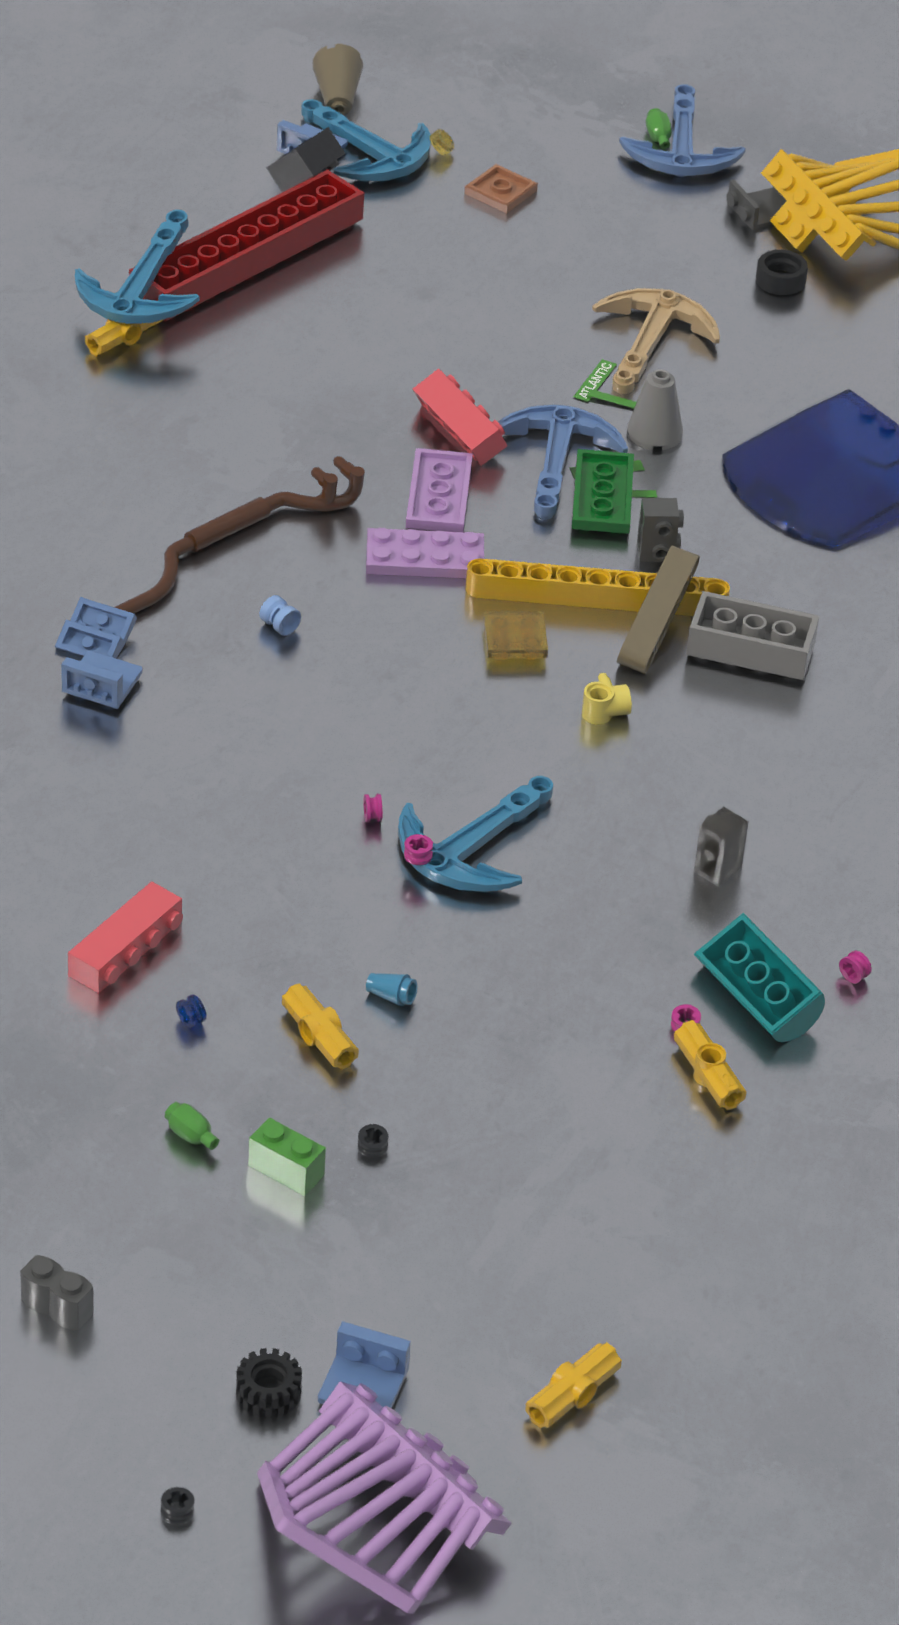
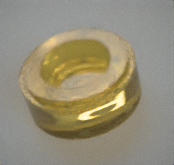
[430,129,454,156]

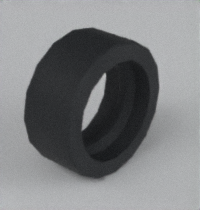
[756,249,808,295]

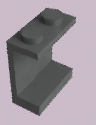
[726,179,787,230]

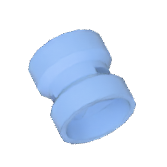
[259,595,301,636]

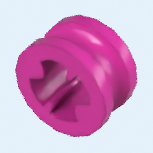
[363,794,383,823]
[404,834,433,865]
[839,950,872,984]
[671,1004,701,1031]

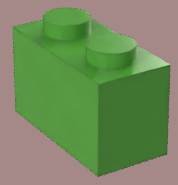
[248,1117,326,1196]

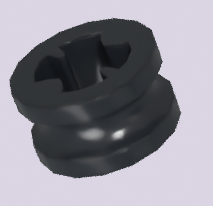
[358,1124,389,1157]
[160,1487,195,1524]

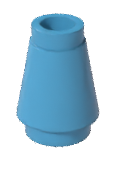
[366,973,417,1007]

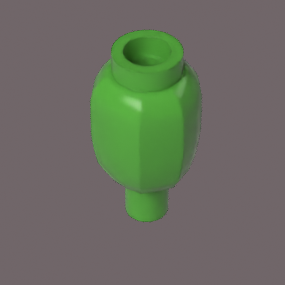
[646,108,672,149]
[165,1102,219,1150]

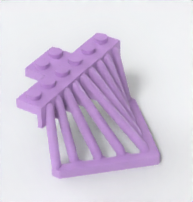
[257,1382,512,1614]

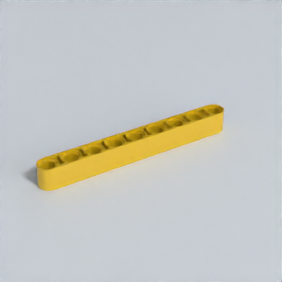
[465,559,730,616]

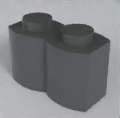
[20,1255,94,1331]

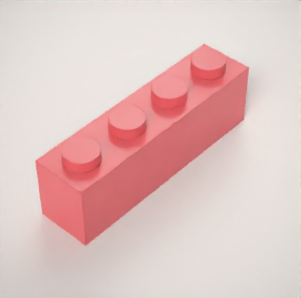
[413,368,507,466]
[68,881,183,994]

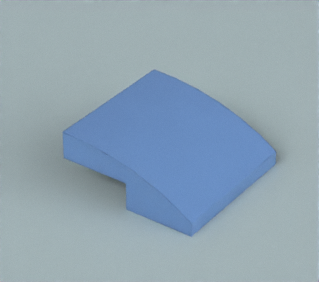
[55,597,137,658]

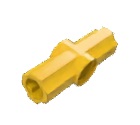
[85,319,162,357]
[282,983,359,1070]
[674,1020,746,1111]
[525,1342,622,1429]

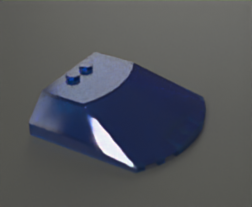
[722,389,899,547]

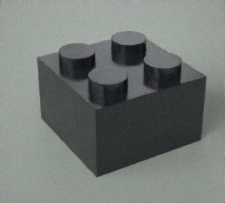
[266,127,346,192]

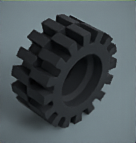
[236,1348,302,1418]

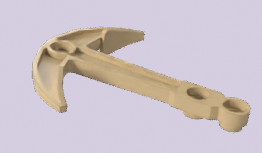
[592,288,720,394]

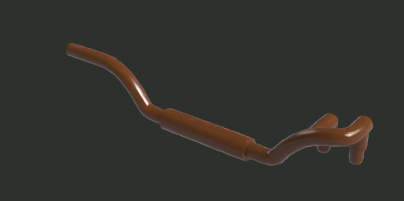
[114,456,365,614]

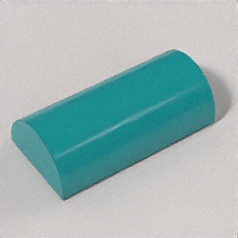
[694,913,825,1042]

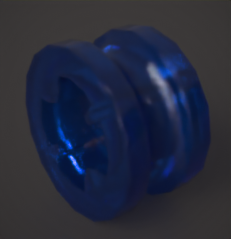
[176,994,207,1028]

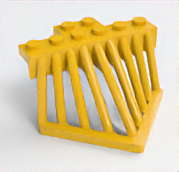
[761,149,899,261]

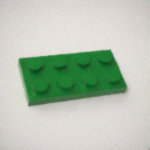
[572,449,634,534]

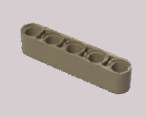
[617,545,700,674]

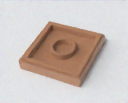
[464,164,538,214]

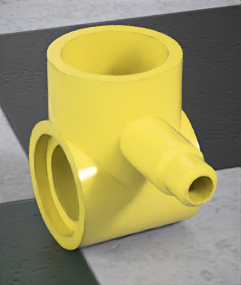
[582,673,632,725]

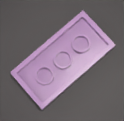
[405,448,473,532]
[366,528,484,579]

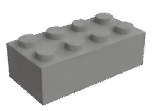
[686,591,819,680]

